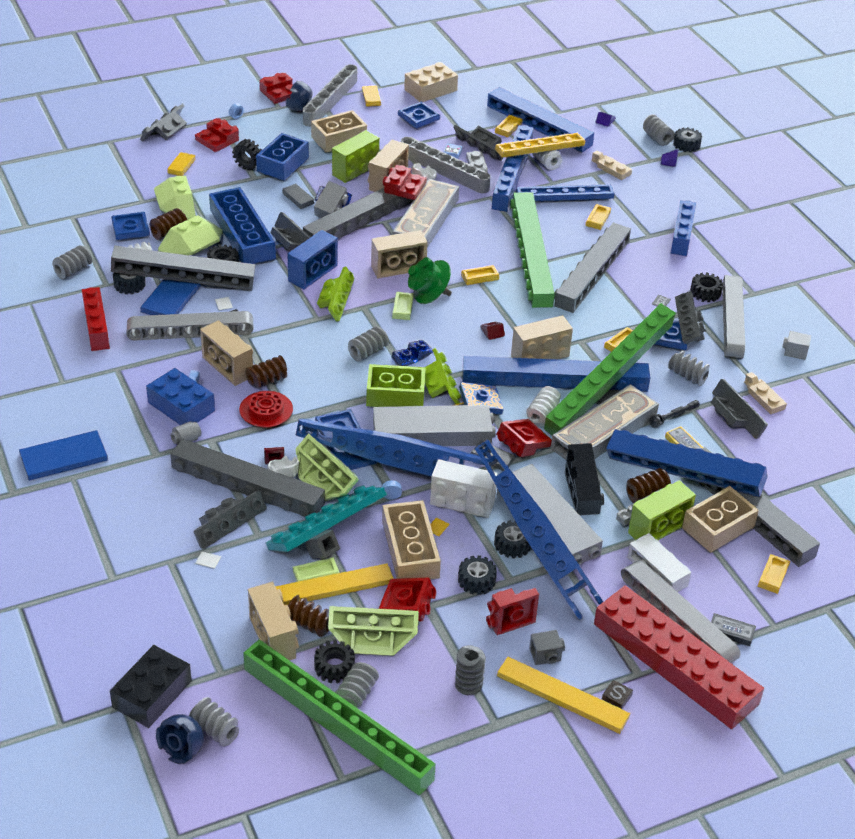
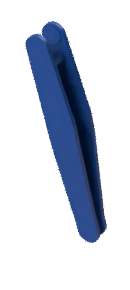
[295,418,488,476]
[474,439,603,621]

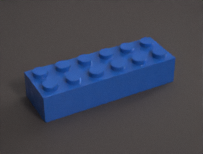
[209,187,276,264]

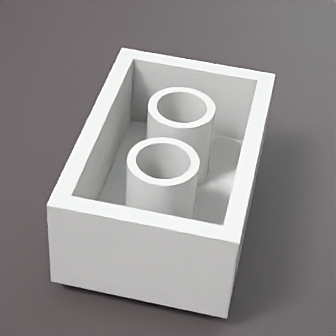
[430,459,498,518]

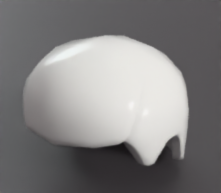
[412,163,437,182]
[267,456,299,478]

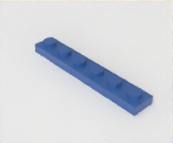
[516,184,615,202]

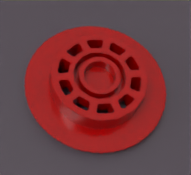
[239,391,293,428]

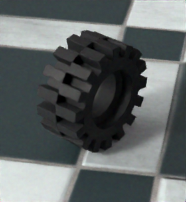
[232,139,262,170]
[207,245,239,262]
[690,272,723,302]
[314,640,355,683]

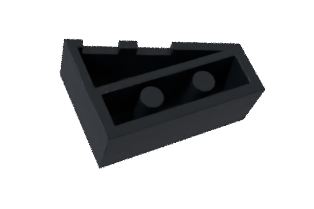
[564,443,604,515]

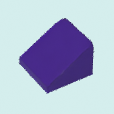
[595,112,616,127]
[660,149,679,167]

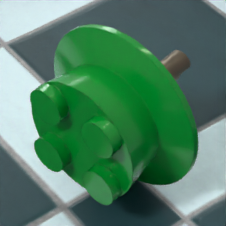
[408,257,452,304]

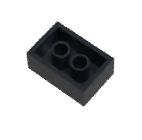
[109,644,192,728]

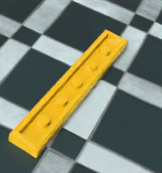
[495,133,585,158]
[275,563,394,605]
[497,657,630,734]

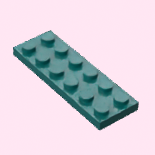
[265,485,387,552]

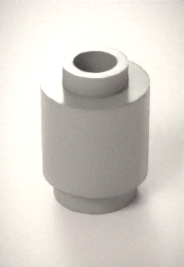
[170,422,201,445]

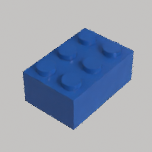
[256,133,309,181]
[287,230,338,290]
[146,368,215,425]

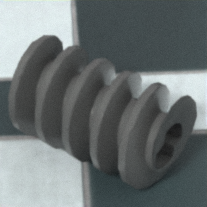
[455,645,486,695]

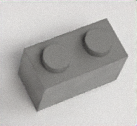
[314,181,348,218]

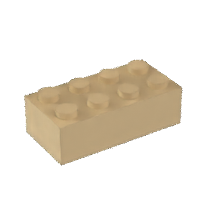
[382,500,441,579]

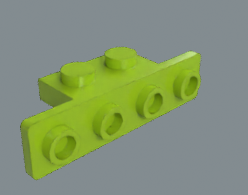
[317,266,354,322]
[425,347,461,404]

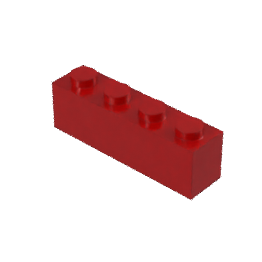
[81,287,110,351]

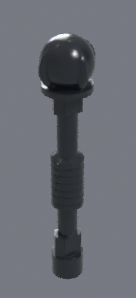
[649,400,700,427]

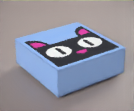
[443,143,462,159]

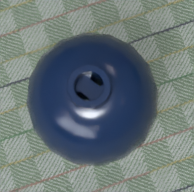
[286,80,313,112]
[156,714,204,764]

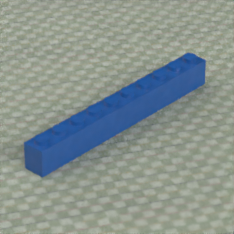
[462,356,651,392]

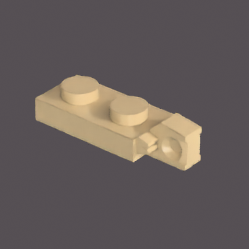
[591,151,632,180]
[744,372,787,414]

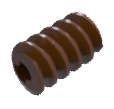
[149,208,187,240]
[245,355,287,389]
[626,468,671,504]
[288,595,329,637]

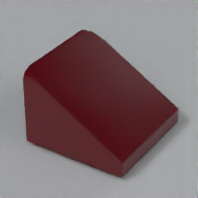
[480,321,505,340]
[264,447,285,464]

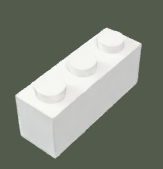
[627,533,691,592]

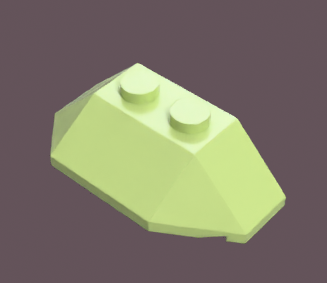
[154,176,196,220]
[158,215,223,255]
[296,433,359,501]
[328,606,419,656]

